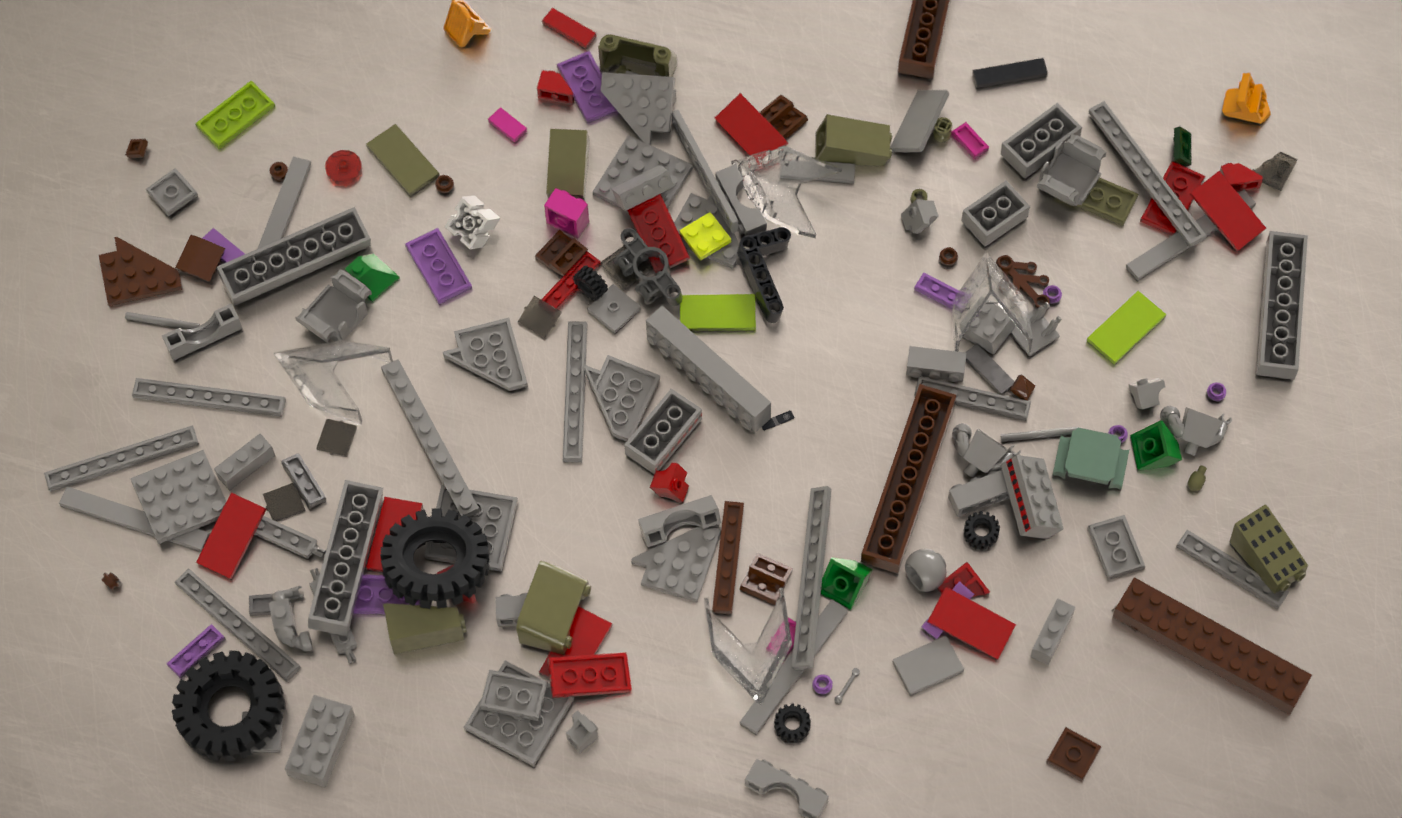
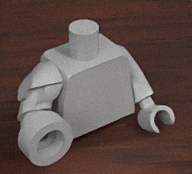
[1160,406,1232,456]
[952,423,1021,478]
[269,586,313,652]

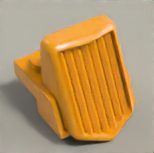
[443,0,491,47]
[1222,73,1271,124]

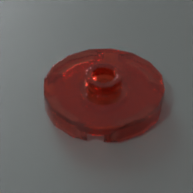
[325,150,362,185]

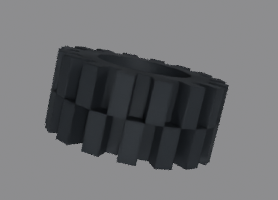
[573,265,608,301]
[964,511,1000,549]
[774,703,811,743]

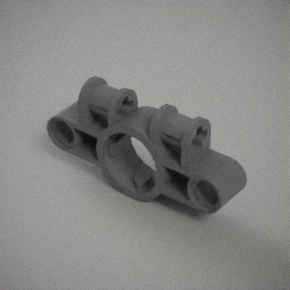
[613,228,683,306]

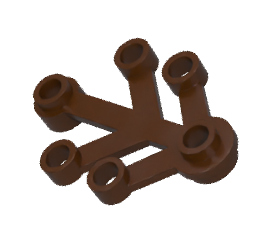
[995,255,1050,309]

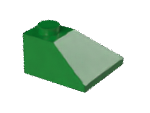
[345,254,400,302]
[1130,420,1182,471]
[821,557,873,610]

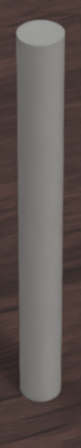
[125,312,200,329]
[1001,427,1078,442]

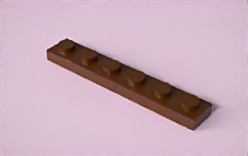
[712,501,744,614]

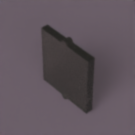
[518,296,562,338]
[316,419,357,457]
[263,483,305,522]

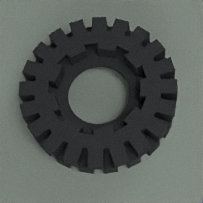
[380,508,490,609]
[172,650,285,761]

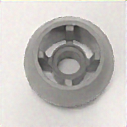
[905,548,947,592]

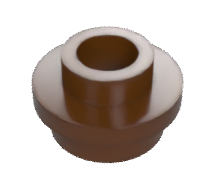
[269,162,288,180]
[435,175,454,193]
[939,247,958,266]
[101,572,120,590]

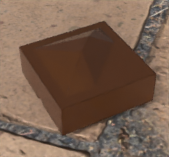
[125,139,149,158]
[1010,374,1035,400]

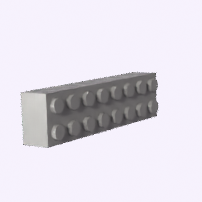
[217,207,371,306]
[1256,231,1308,380]
[646,306,771,433]
[308,480,383,636]

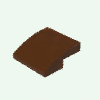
[760,95,808,139]
[535,229,588,276]
[175,235,225,283]
[740,553,793,605]

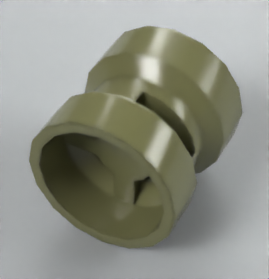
[933,117,952,142]

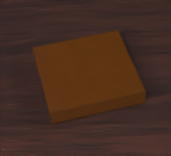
[1046,727,1102,782]

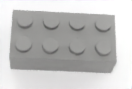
[1000,103,1082,179]
[285,695,354,787]

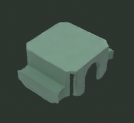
[1052,427,1130,490]

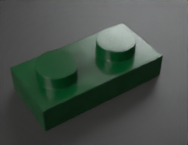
[1173,126,1192,167]

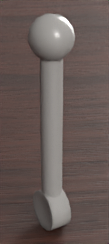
[835,668,860,703]

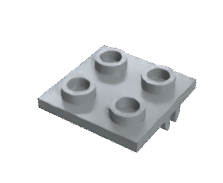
[1011,302,1062,356]

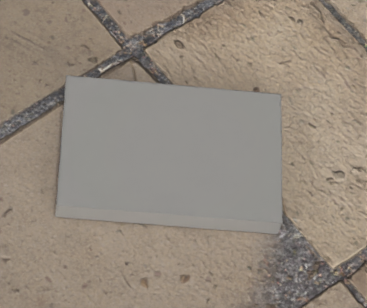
[1087,515,1146,580]
[892,636,964,696]
[480,670,548,721]

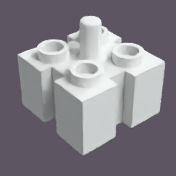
[445,196,500,250]

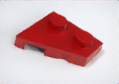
[937,562,990,597]

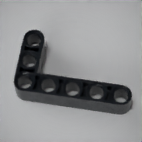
[737,227,791,323]

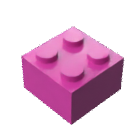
[544,188,589,239]

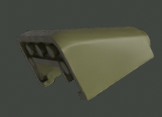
[598,34,677,77]
[516,560,591,655]

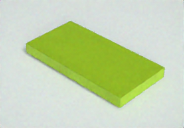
[195,81,275,149]
[1087,291,1166,365]
[680,294,756,331]

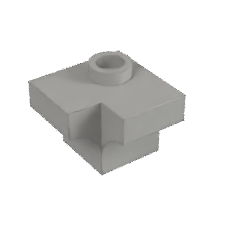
[901,199,939,233]
[1128,378,1165,409]
[566,710,598,753]

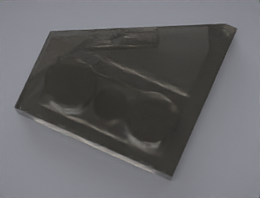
[1253,152,1298,191]

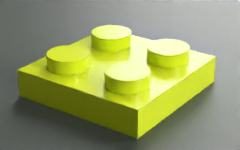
[679,212,731,261]

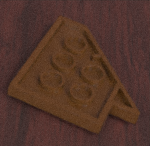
[99,237,183,306]

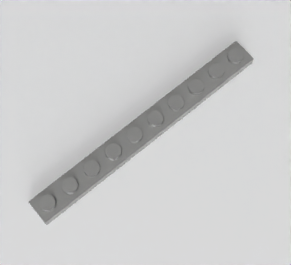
[1089,101,1206,247]
[381,359,480,517]
[791,486,832,670]

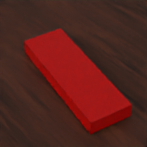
[542,7,597,49]

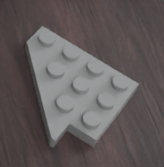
[601,72,675,145]
[674,193,739,269]
[443,318,528,391]
[584,355,660,441]
[631,526,721,602]

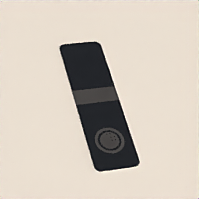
[762,410,795,431]

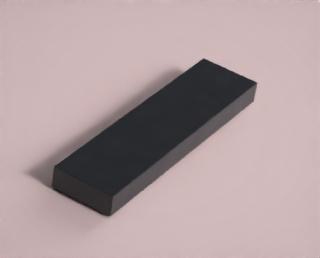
[973,58,1048,88]

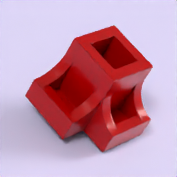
[650,463,689,503]

